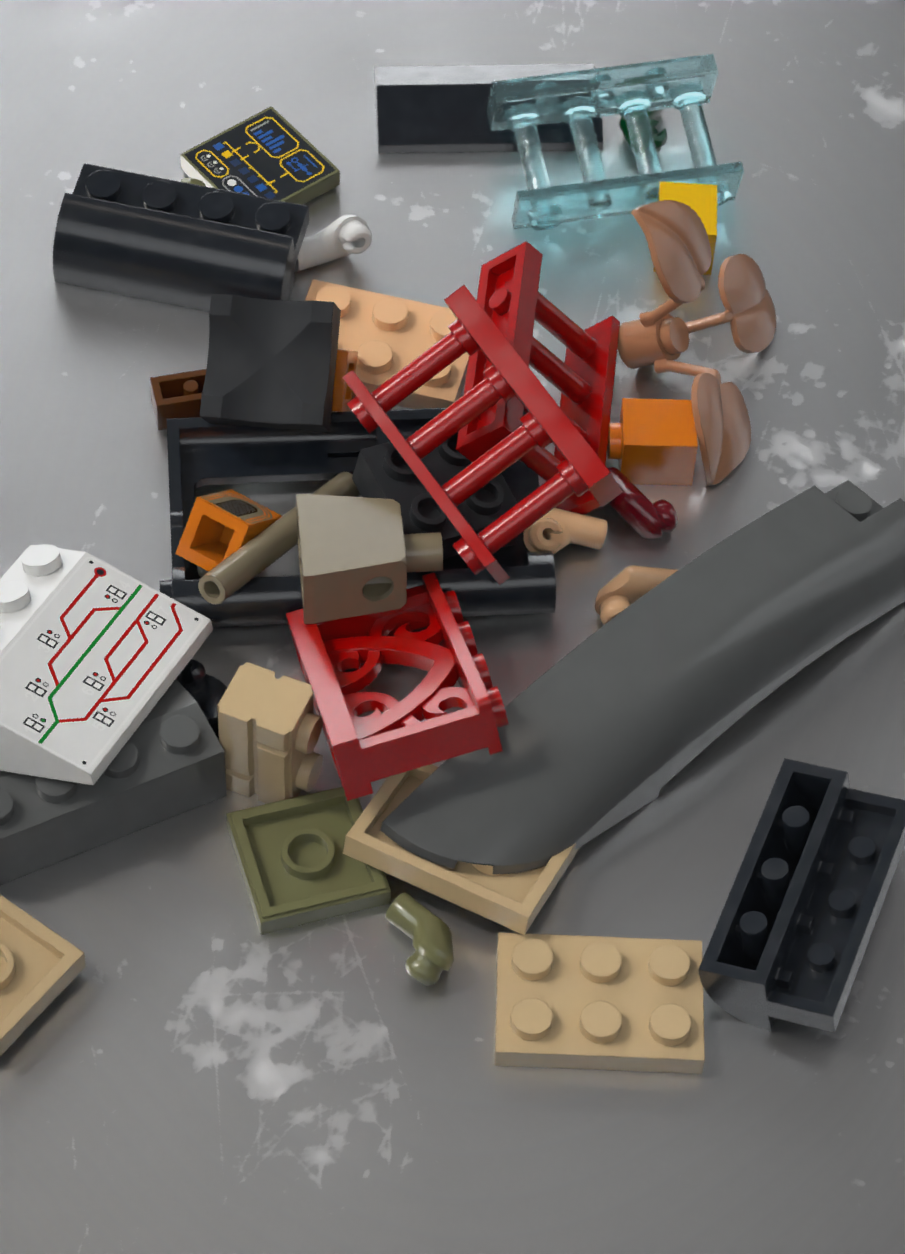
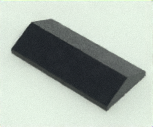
[374,64,603,154]

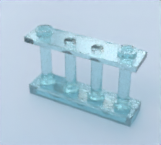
[487,54,744,230]

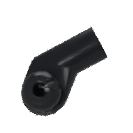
[176,659,227,740]

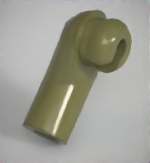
[385,893,454,986]

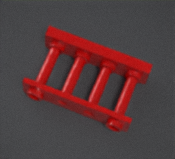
[456,241,620,515]
[342,285,623,585]

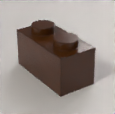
[150,369,206,430]

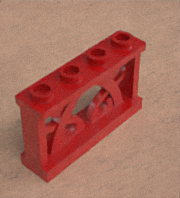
[286,572,508,801]

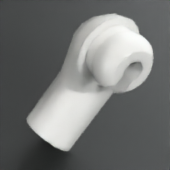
[295,215,372,272]

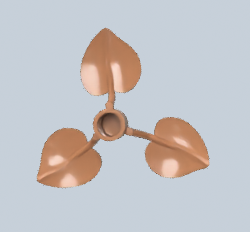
[617,200,776,486]

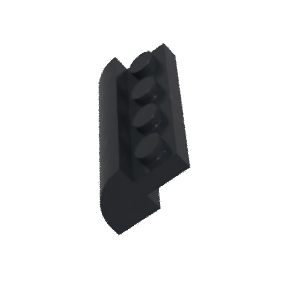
[53,163,309,312]
[698,758,905,1032]

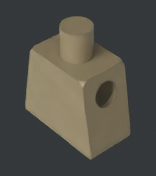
[296,494,443,624]

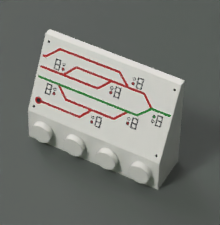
[0,544,213,785]

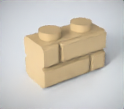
[217,662,323,804]

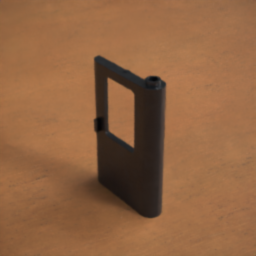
[159,408,556,628]

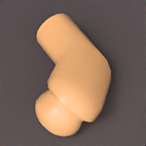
[524,508,607,555]
[594,565,678,625]

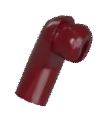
[607,467,678,540]

